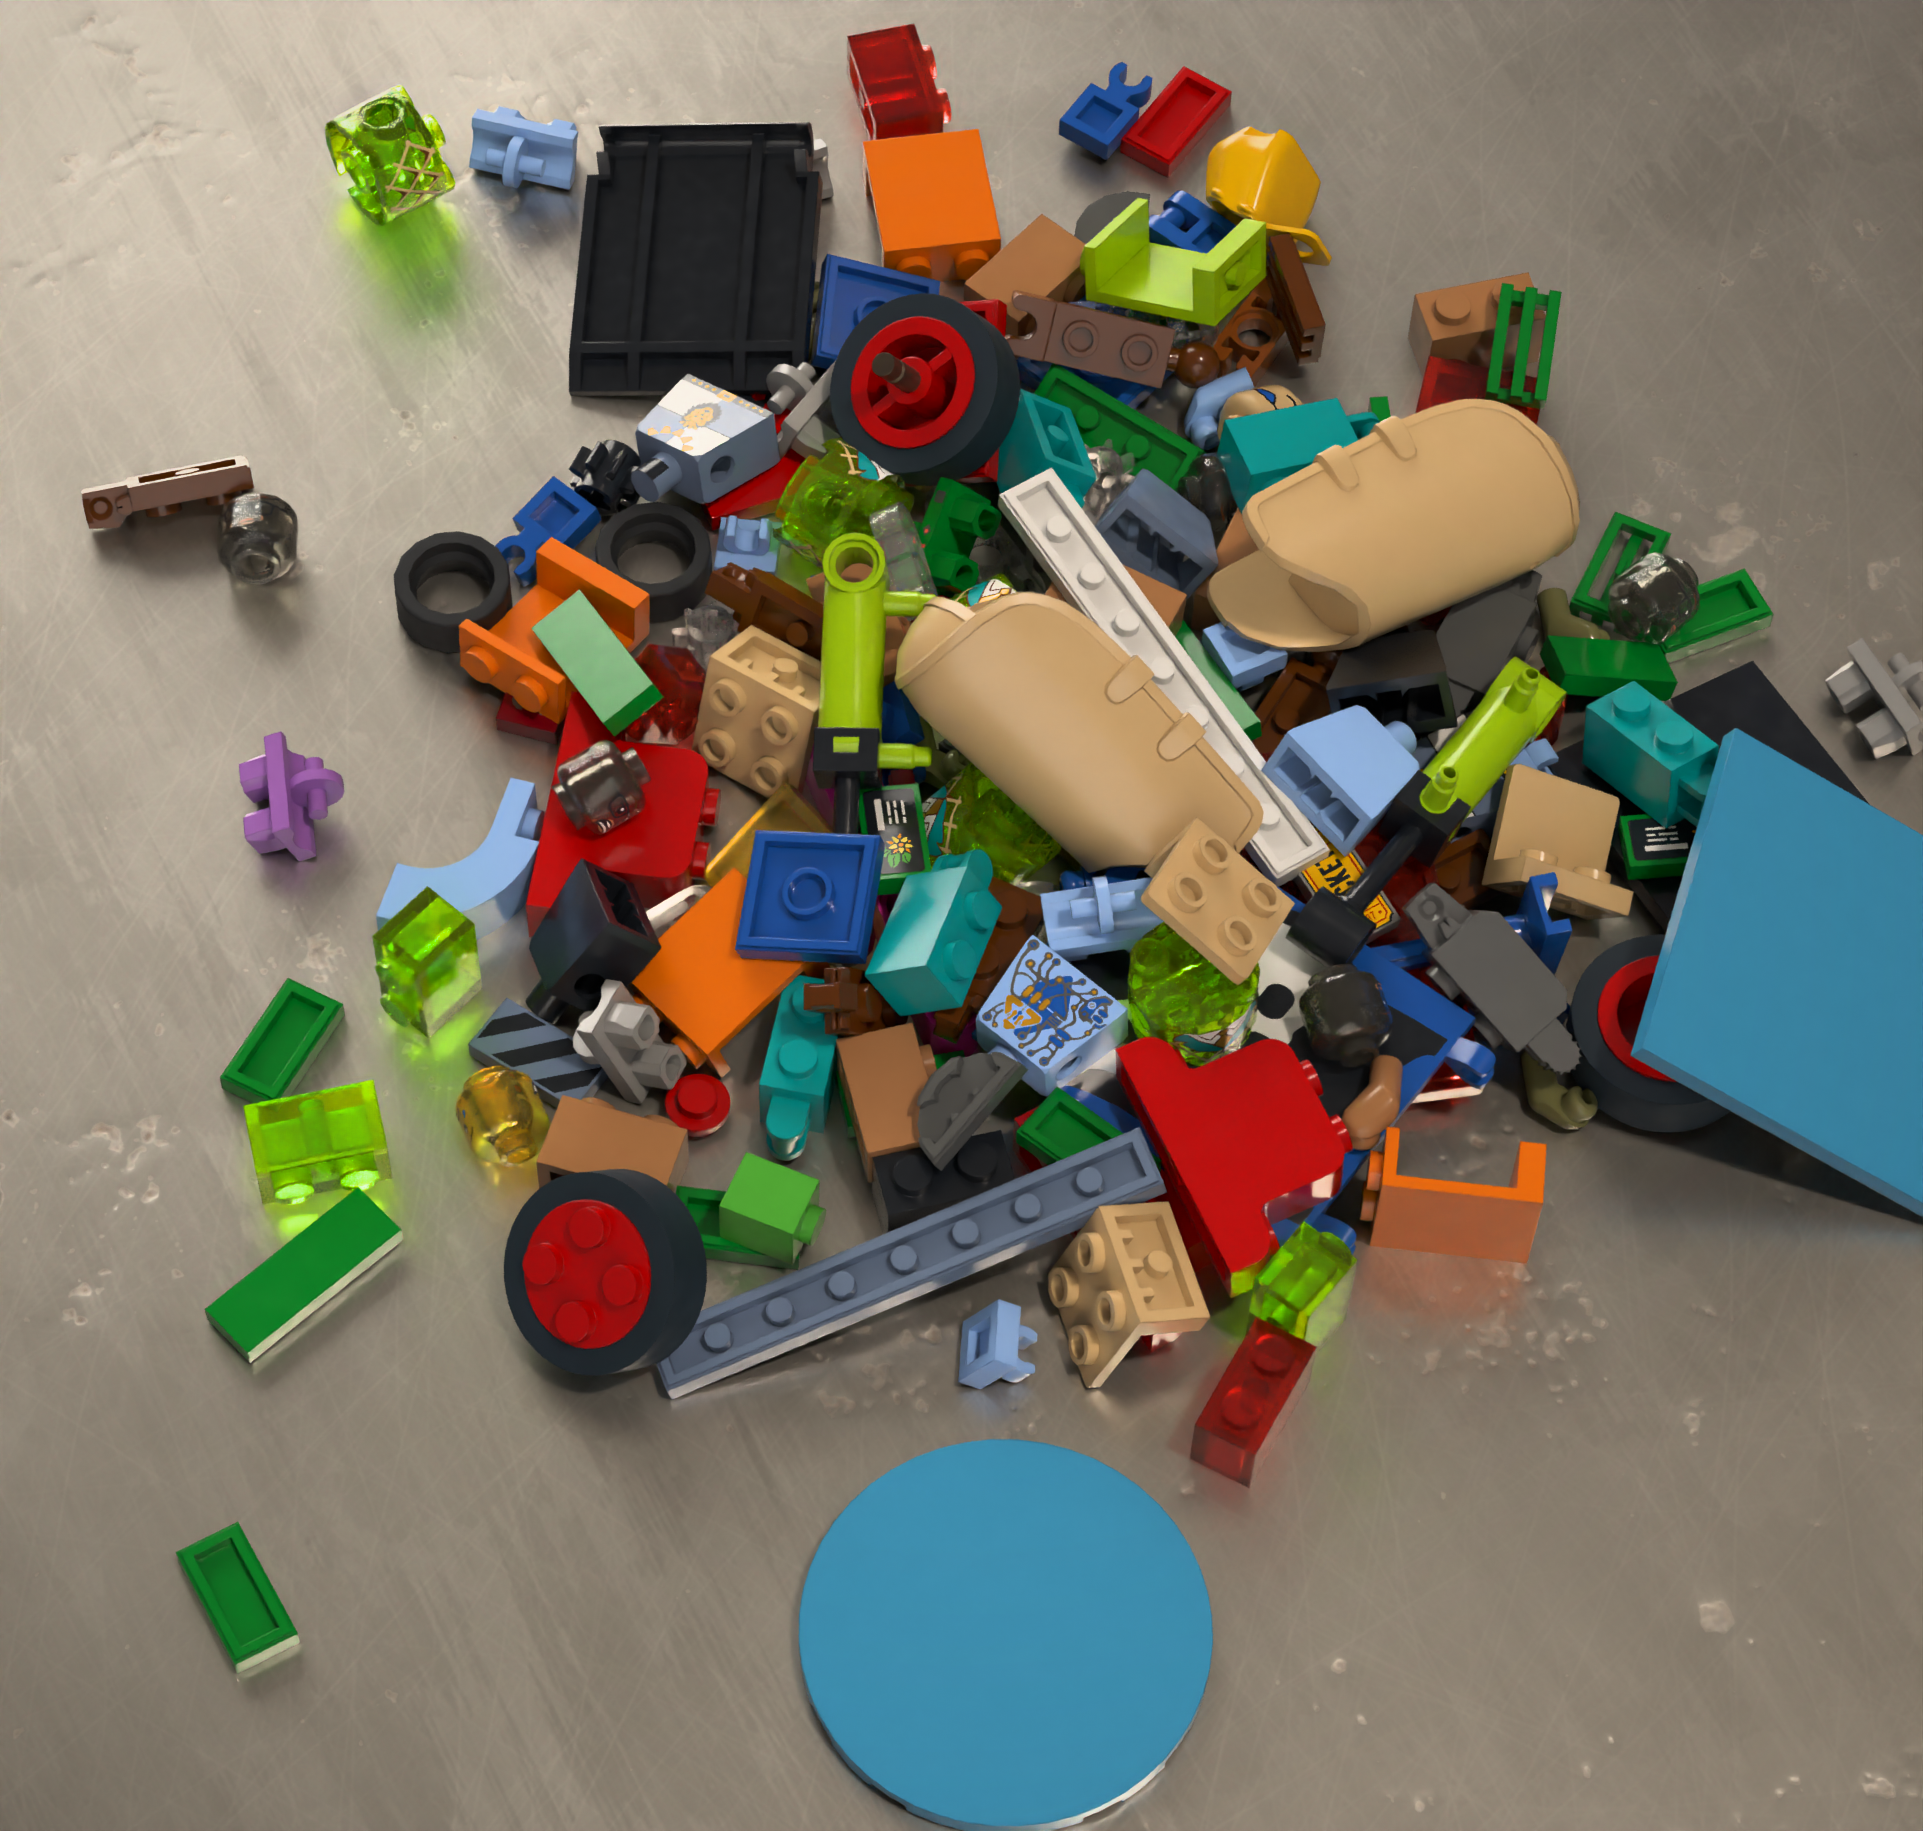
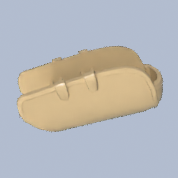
[1207,399,1580,652]
[895,592,1264,873]

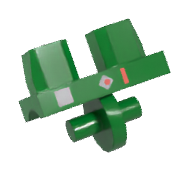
[899,477,1002,599]

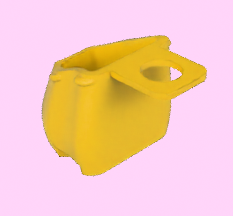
[1206,127,1332,266]

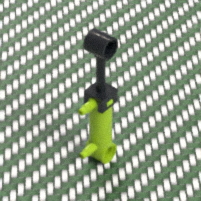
[813,532,937,967]
[1285,656,1567,977]

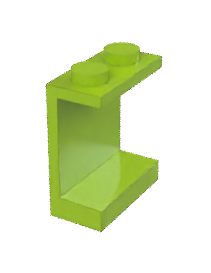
[1080,198,1267,326]

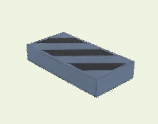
[468,998,609,1108]

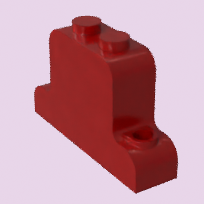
[526,691,721,938]
[1115,1037,1353,1298]

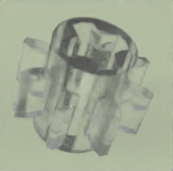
[1083,439,1135,518]
[672,601,740,678]

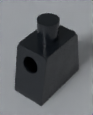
[1326,629,1458,734]
[525,858,661,1023]

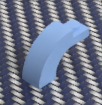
[376,778,545,953]

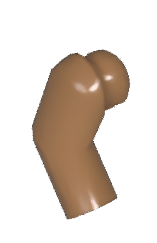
[1341,1055,1403,1151]

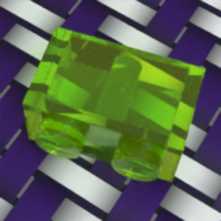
[372,886,482,1038]
[243,1080,392,1205]
[1245,1221,1358,1375]

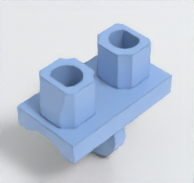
[469,106,578,190]
[1040,876,1167,962]

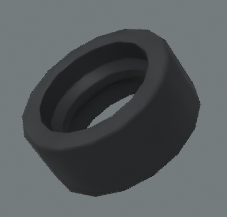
[595,502,712,623]
[394,531,513,653]

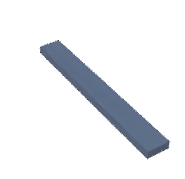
[656,1127,1167,1400]

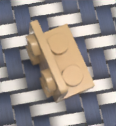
[691,625,821,809]
[1482,764,1634,920]
[1141,817,1295,985]
[1048,1201,1210,1388]

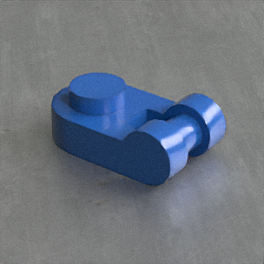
[1149,190,1236,254]

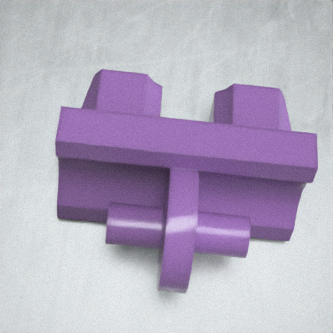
[239,731,344,861]

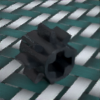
[569,440,641,516]

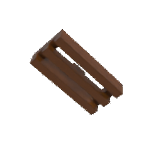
[1265,233,1326,366]

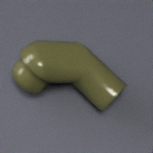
[1536,588,1611,640]

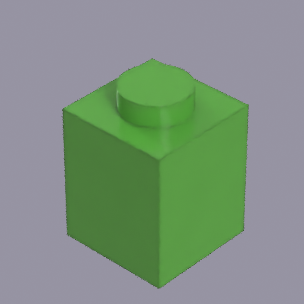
[719,1152,826,1265]

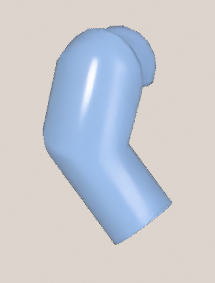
[1184,367,1255,450]

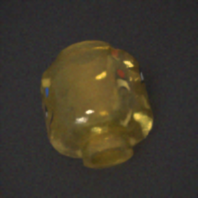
[455,1065,551,1167]

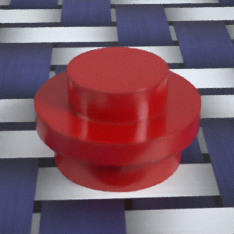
[665,1074,731,1138]

